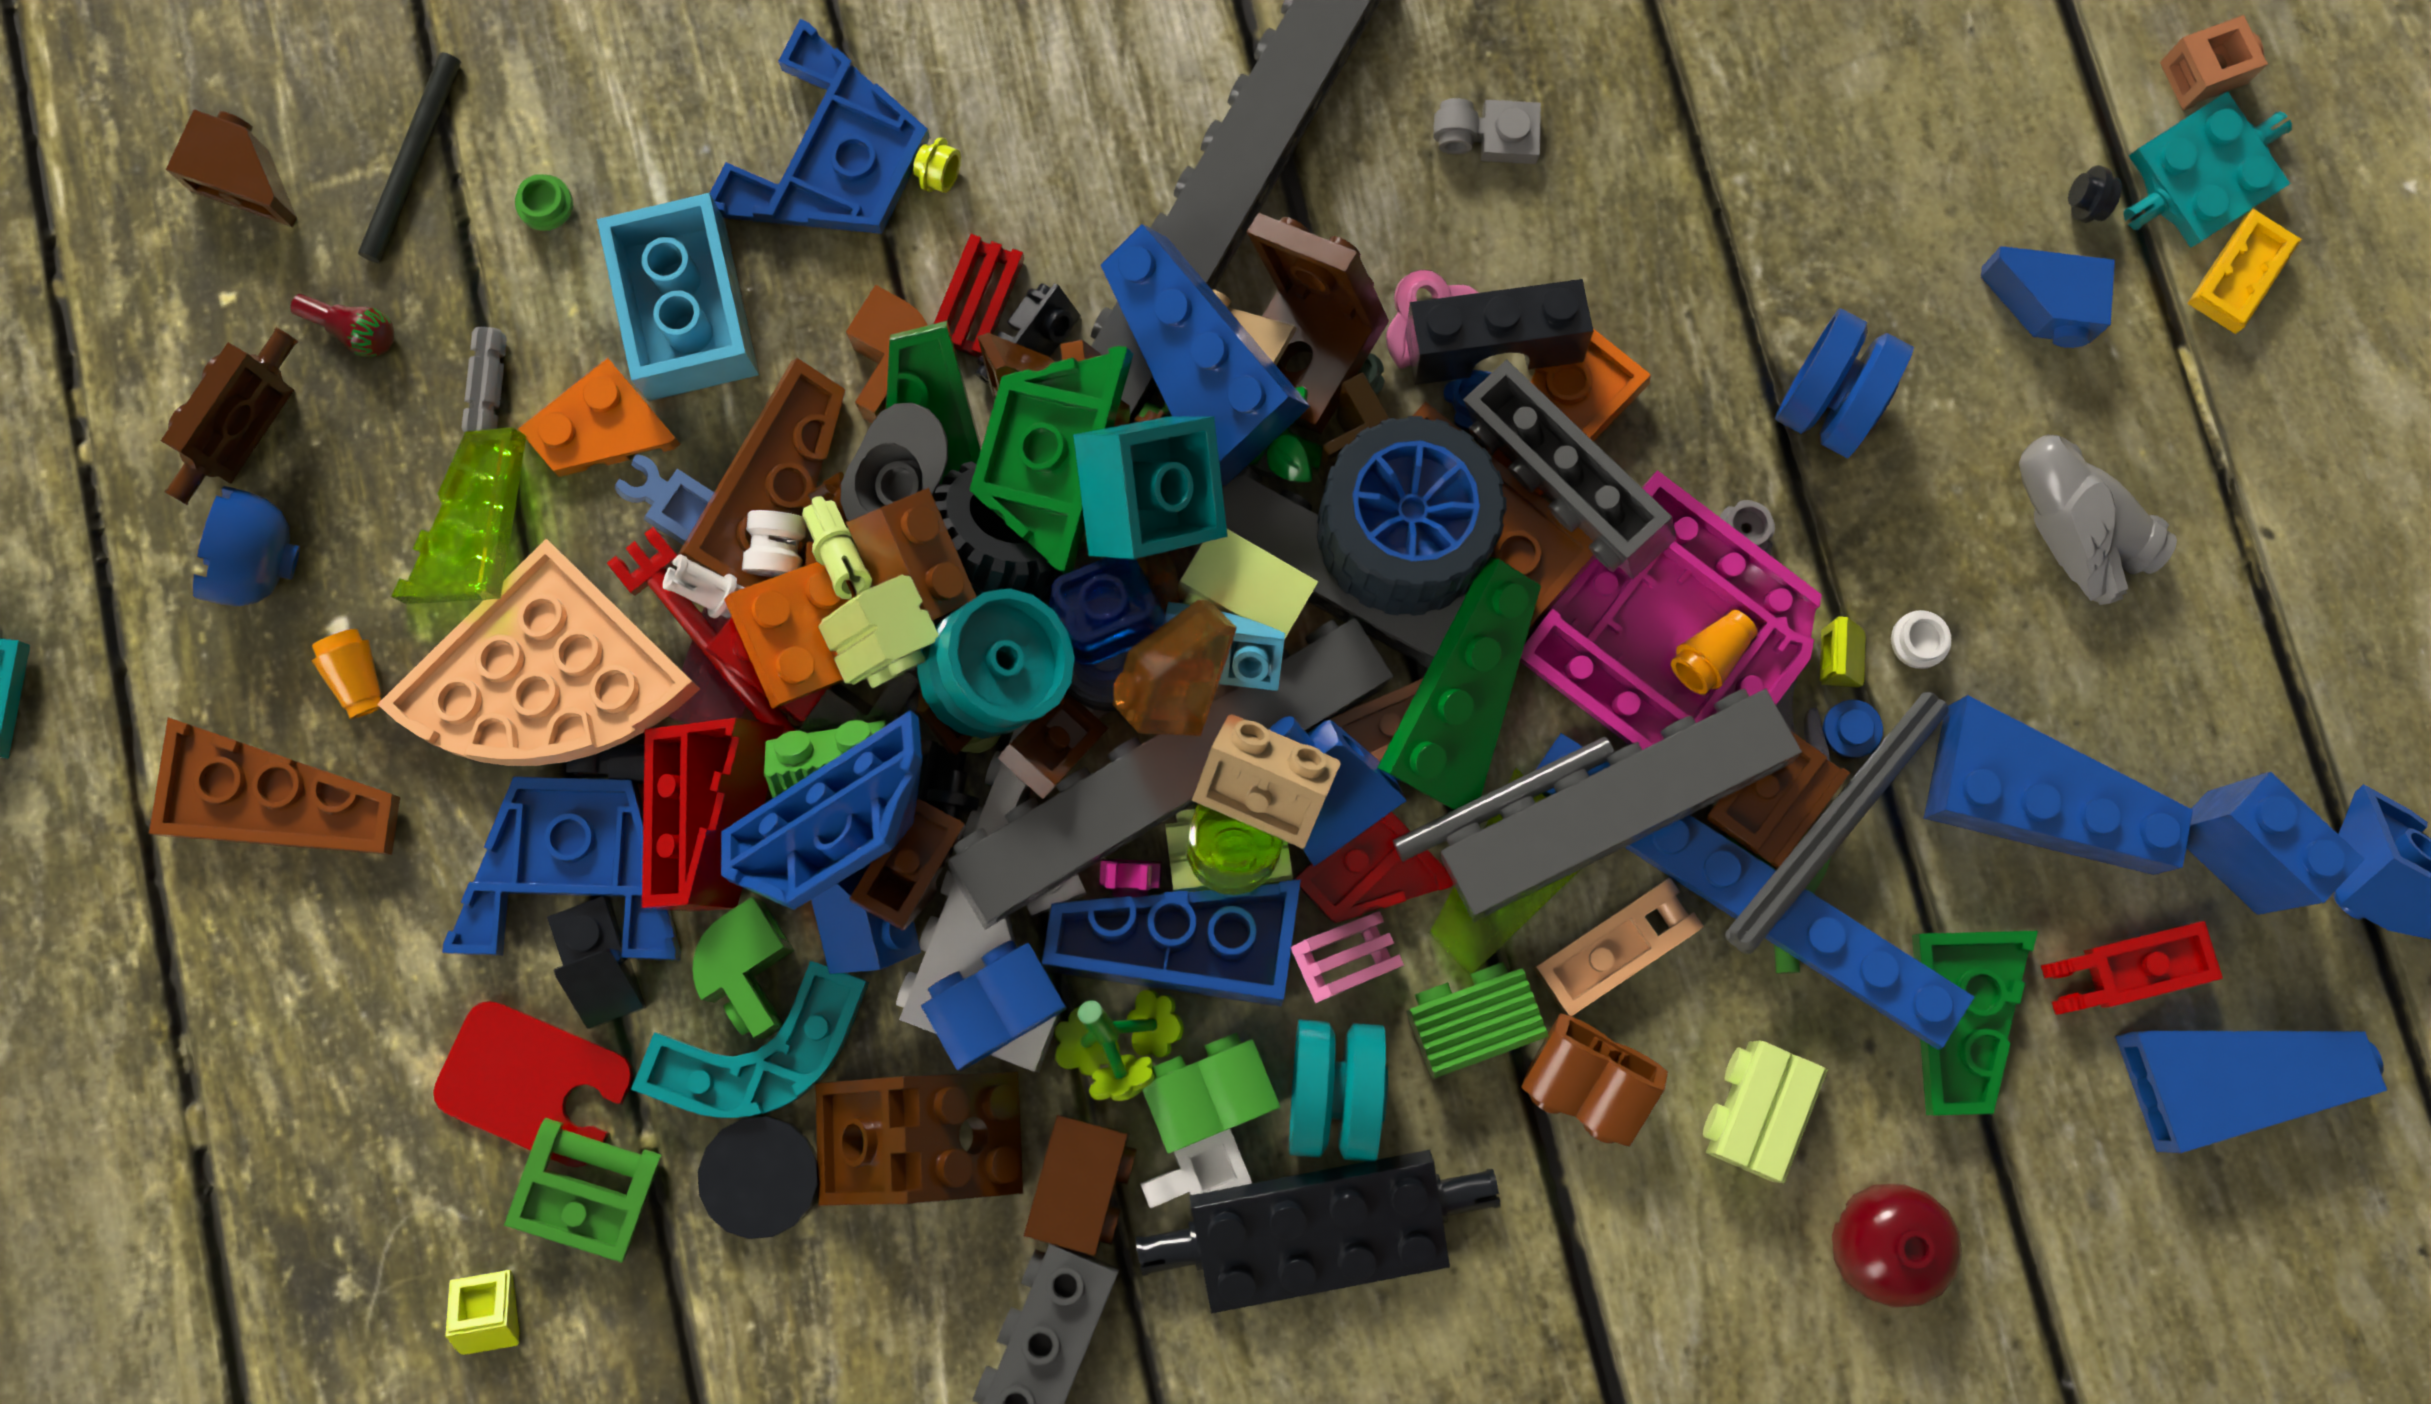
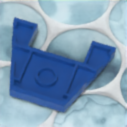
[710,19,930,234]
[442,777,681,961]

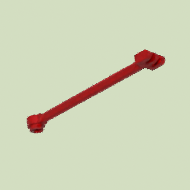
[607,526,797,735]

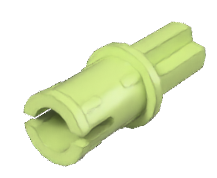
[802,496,872,599]

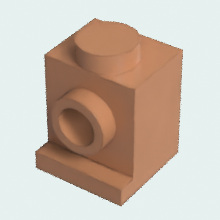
[2160,15,2268,111]

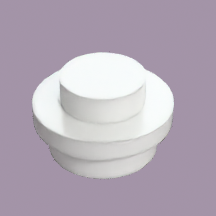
[1891,610,1951,669]

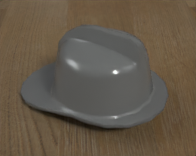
[840,403,948,521]

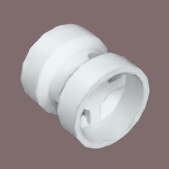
[742,510,807,577]

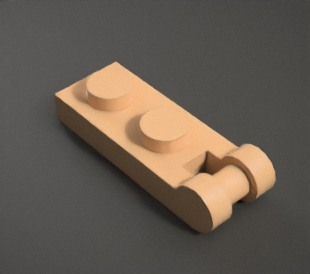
[1533,877,1704,1016]

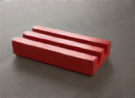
[933,234,1025,358]

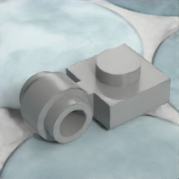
[1433,98,1541,164]

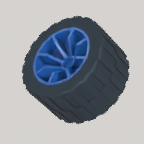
[1317,416,1506,616]

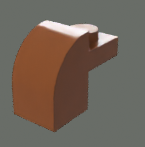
[846,284,928,424]

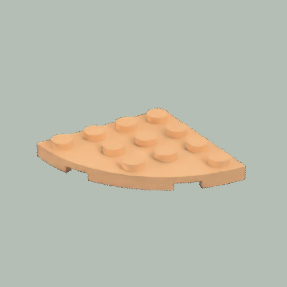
[377,539,700,766]

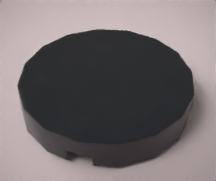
[698,1116,819,1239]

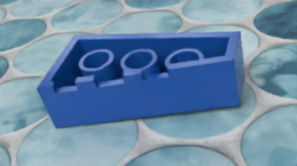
[1101,224,1310,486]
[1923,695,2193,875]
[1042,880,1301,1007]

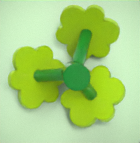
[1054,990,1184,1101]

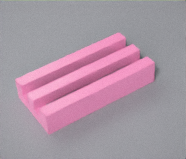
[1290,911,1404,1004]

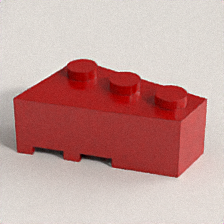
[642,718,784,912]

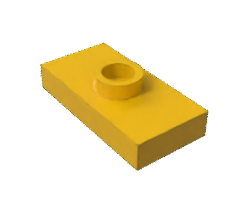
[2187,209,2302,334]

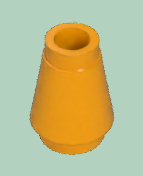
[1671,610,1758,694]
[312,629,382,720]

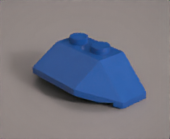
[721,710,922,910]

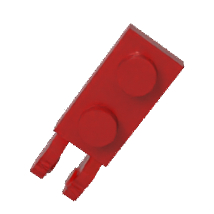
[2040,921,2223,1015]

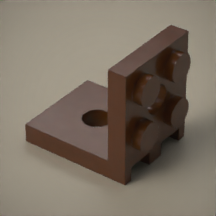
[1247,213,1389,435]
[815,1072,1023,1206]

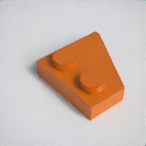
[518,358,680,477]

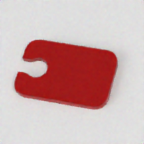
[433,1001,633,1168]

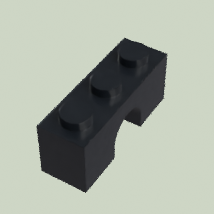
[1405,279,1594,385]

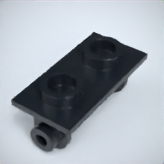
[975,283,1081,386]

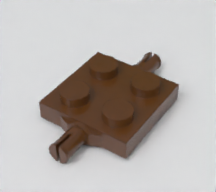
[161,327,299,505]

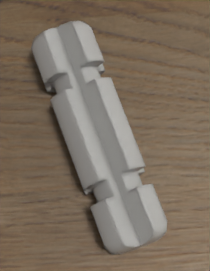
[461,327,507,439]

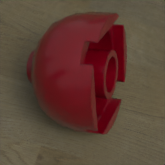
[1832,1184,1962,1308]

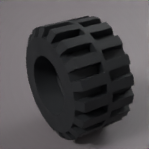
[933,461,1062,607]

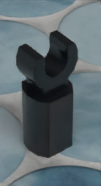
[566,744,645,784]

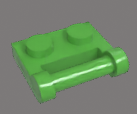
[504,1117,662,1263]

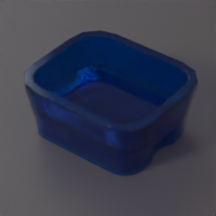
[1049,557,1166,665]

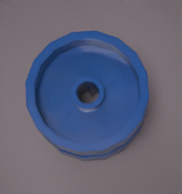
[1775,308,1914,459]

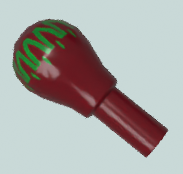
[290,294,394,358]

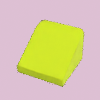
[1819,616,1866,687]
[445,1270,520,1355]

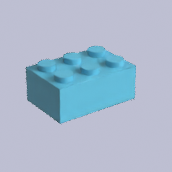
[597,193,759,401]

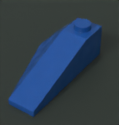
[2333,784,2431,940]

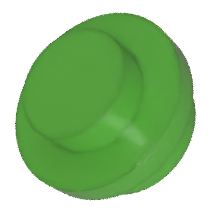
[515,174,573,231]

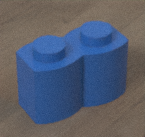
[920,940,1067,1072]

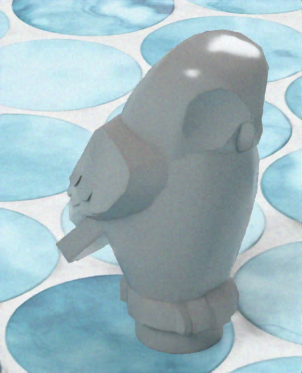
[2019,434,2177,605]

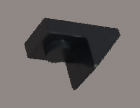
[547,896,646,1029]

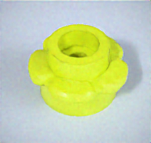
[913,138,961,193]

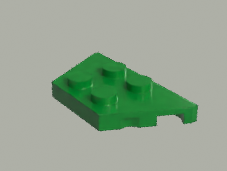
[969,346,1134,575]

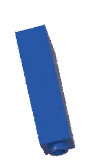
[2115,1031,2387,1153]

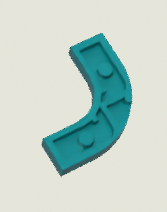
[631,960,870,1118]

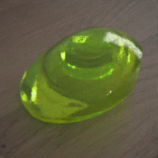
[1187,804,1283,896]

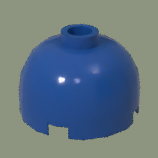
[193,486,300,606]

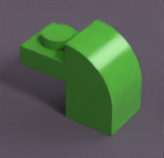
[693,896,795,1039]

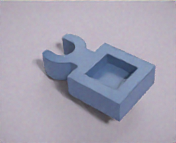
[615,454,714,545]

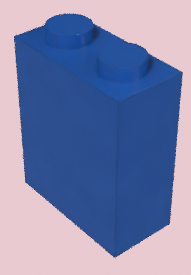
[2186,771,2365,915]

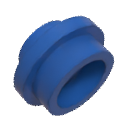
[1822,700,1883,758]

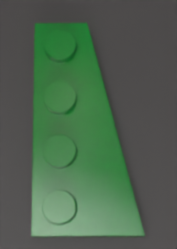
[1377,557,1541,810]

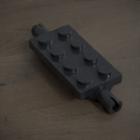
[1136,1149,1501,1314]

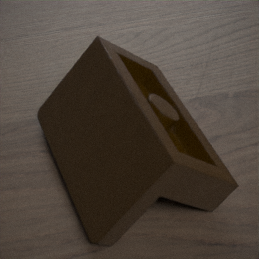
[1318,372,1389,486]

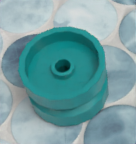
[917,589,1075,739]
[1289,1019,1388,1162]

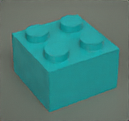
[1073,416,1228,559]

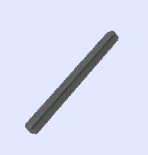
[1725,692,1949,954]

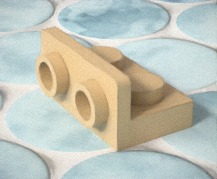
[1192,715,1340,849]

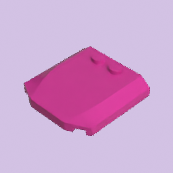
[1520,470,1822,750]

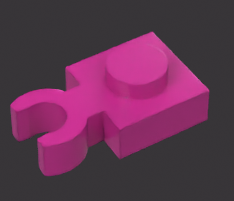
[1099,858,1162,898]

